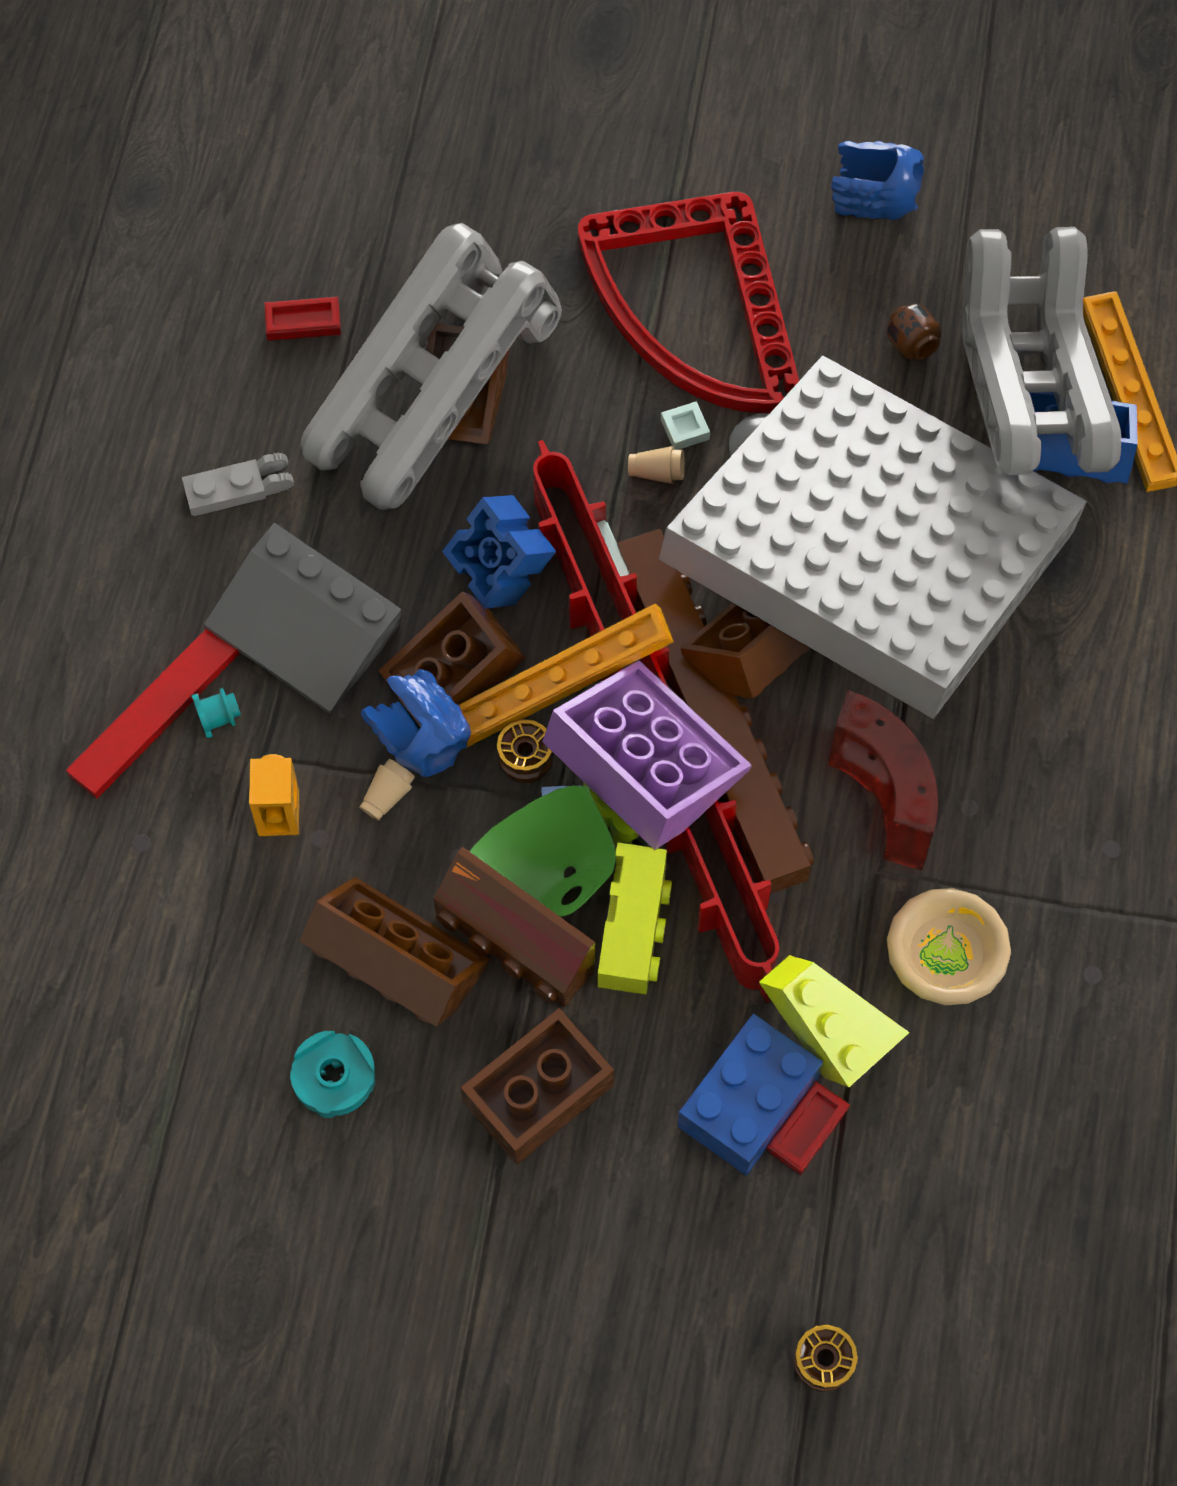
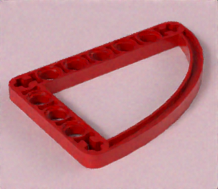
[578,192,799,414]

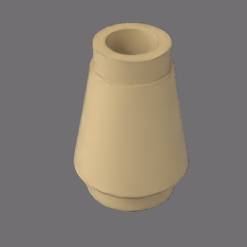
[628,446,685,484]
[359,759,415,821]

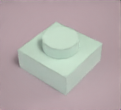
[661,401,710,450]

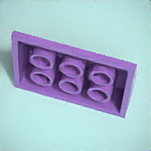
[543,660,752,850]

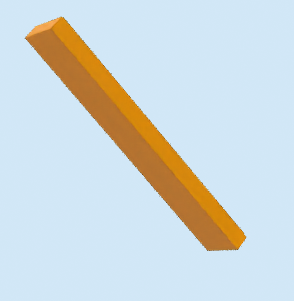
[1083,291,1177,492]
[458,604,674,748]

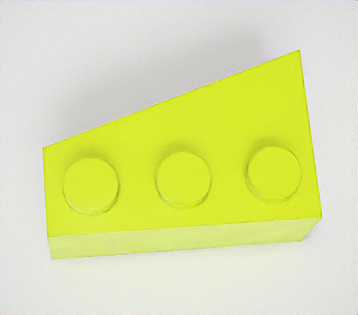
[598,842,672,995]
[759,955,909,1087]

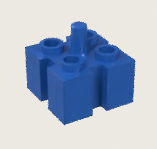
[442,495,556,609]

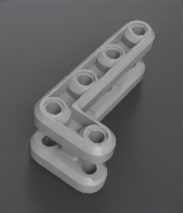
[301,223,562,510]
[961,227,1121,475]

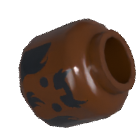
[886,304,942,360]

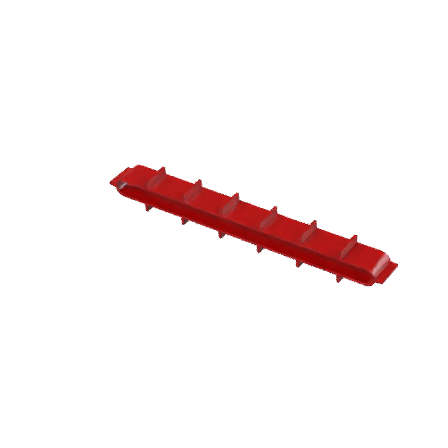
[533,440,780,1004]

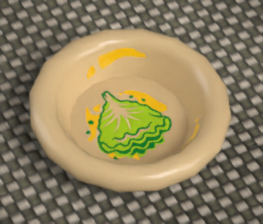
[887,888,1011,1006]

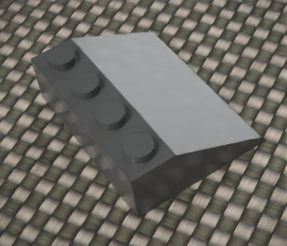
[204,523,402,715]

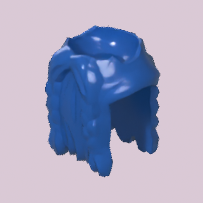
[831,140,924,221]
[361,669,471,777]

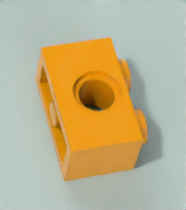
[249,754,299,836]

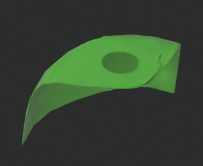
[470,785,616,917]

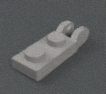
[182,452,294,516]

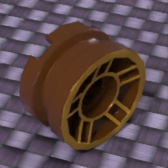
[497,719,553,783]
[793,1325,858,1392]

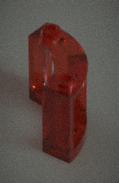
[828,690,938,870]

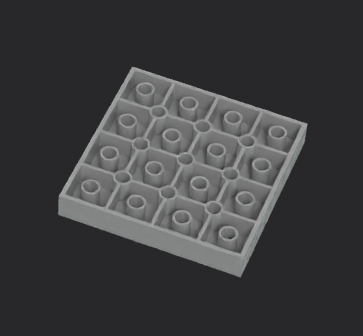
[659,356,1087,719]

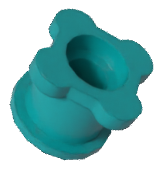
[192,688,241,738]

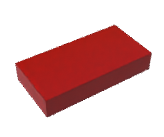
[264,297,341,341]
[766,1081,850,1175]

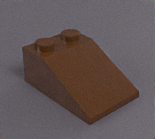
[421,323,510,445]
[379,591,526,727]

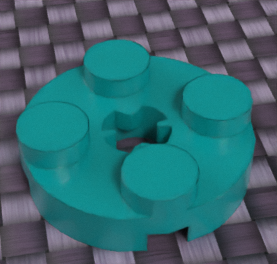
[290,1031,375,1118]

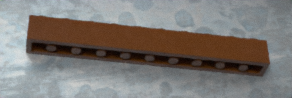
[617,529,814,894]

